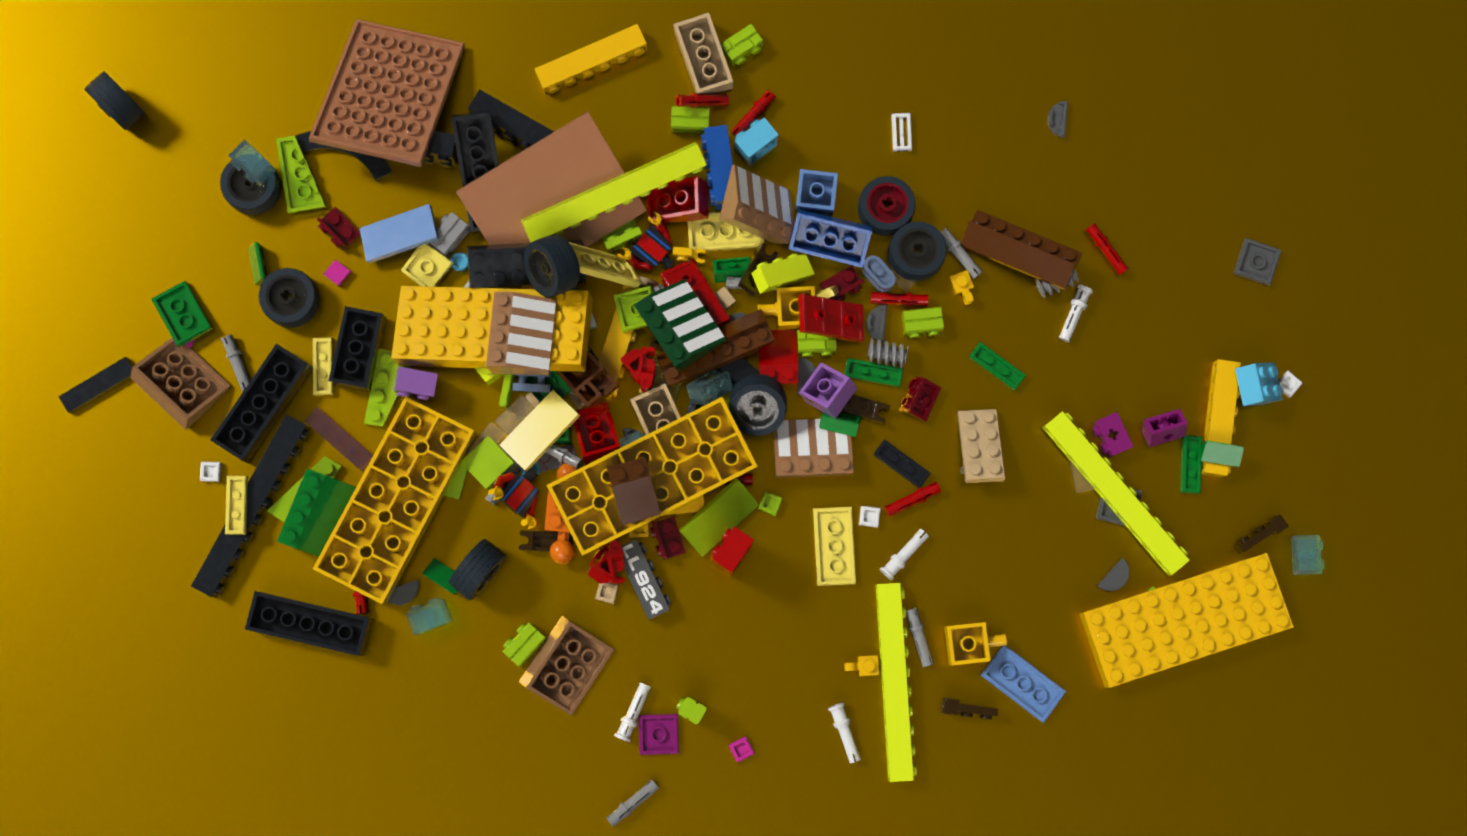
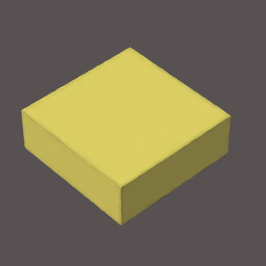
[816,285,839,299]

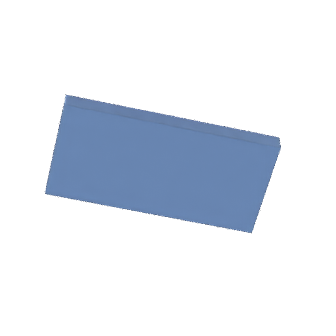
[360,204,439,264]
[980,646,1066,723]

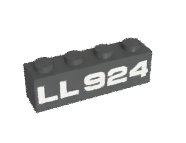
[621,539,672,620]

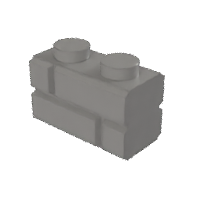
[429,212,470,258]

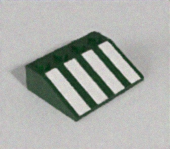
[634,279,727,373]

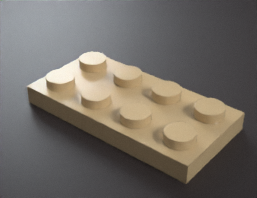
[957,409,1005,483]

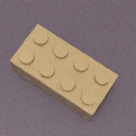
[673,13,733,95]
[630,384,681,435]

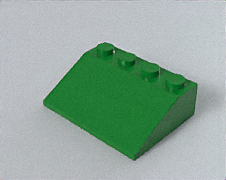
[277,468,356,556]

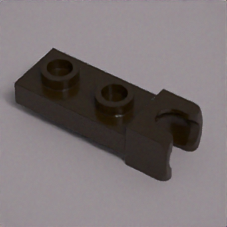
[738,243,778,296]
[841,394,890,425]
[1234,514,1289,554]
[519,530,573,552]
[941,698,998,720]

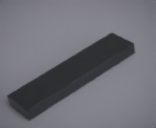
[58,357,133,413]

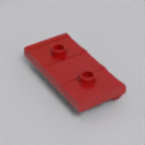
[660,258,731,327]
[798,293,864,343]

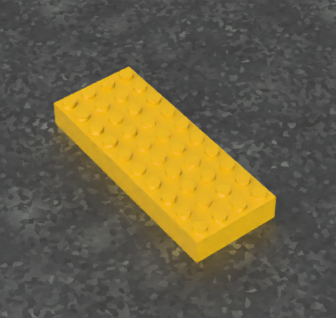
[391,286,593,372]
[313,396,476,606]
[547,397,758,556]
[1079,553,1293,688]

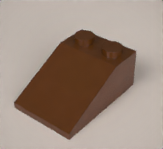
[606,457,661,526]

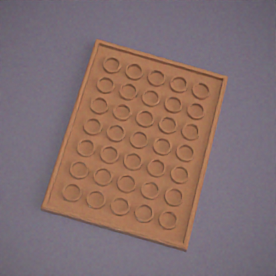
[309,19,465,167]
[456,111,647,289]

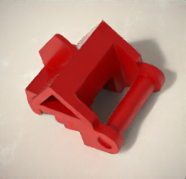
[621,347,656,393]
[587,540,625,584]

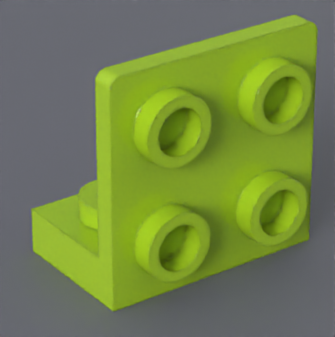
[602,219,642,253]

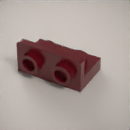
[317,207,361,250]
[819,265,864,301]
[899,377,941,422]
[650,516,686,560]

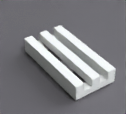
[891,113,912,152]

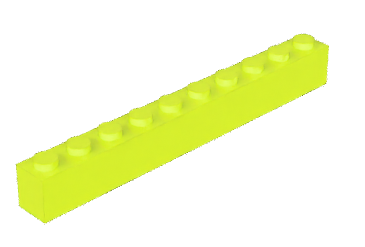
[521,142,706,242]
[1042,411,1190,576]
[875,583,917,782]

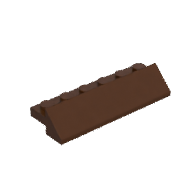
[961,210,1082,290]
[656,309,775,388]
[555,350,620,408]

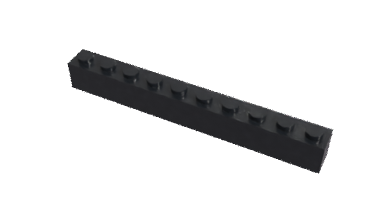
[191,415,310,598]

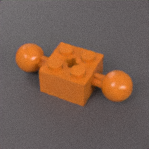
[544,463,576,564]

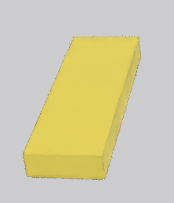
[313,337,334,396]
[225,476,248,535]

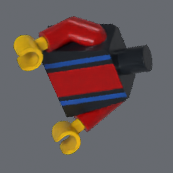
[617,212,676,271]
[488,469,539,529]

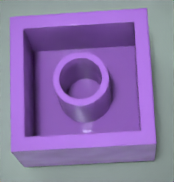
[799,363,857,419]
[393,367,438,401]

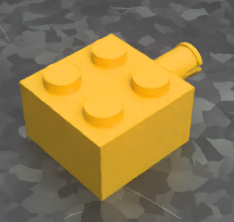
[758,286,815,330]
[944,622,1007,666]

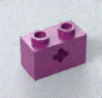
[1142,409,1188,447]
[1092,412,1133,458]

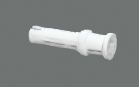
[1059,284,1094,342]
[879,529,929,581]
[614,682,651,743]
[828,702,861,763]

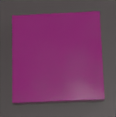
[639,714,679,755]

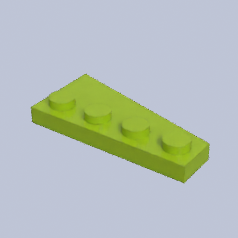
[276,136,327,214]
[364,349,412,428]
[267,456,342,522]

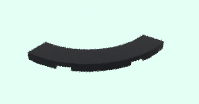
[296,131,393,181]

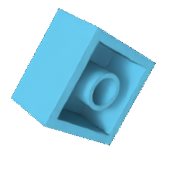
[734,117,779,167]
[1235,363,1283,406]

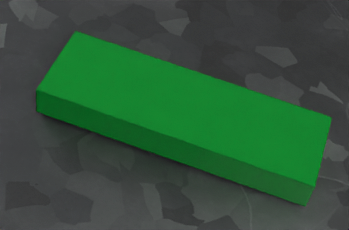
[968,342,1026,391]
[844,358,904,388]
[1180,435,1202,494]

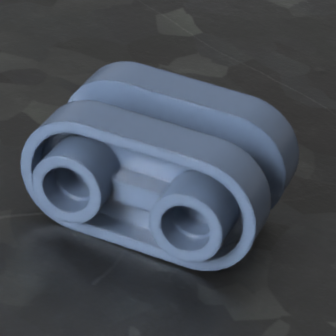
[862,255,896,293]
[512,371,551,393]

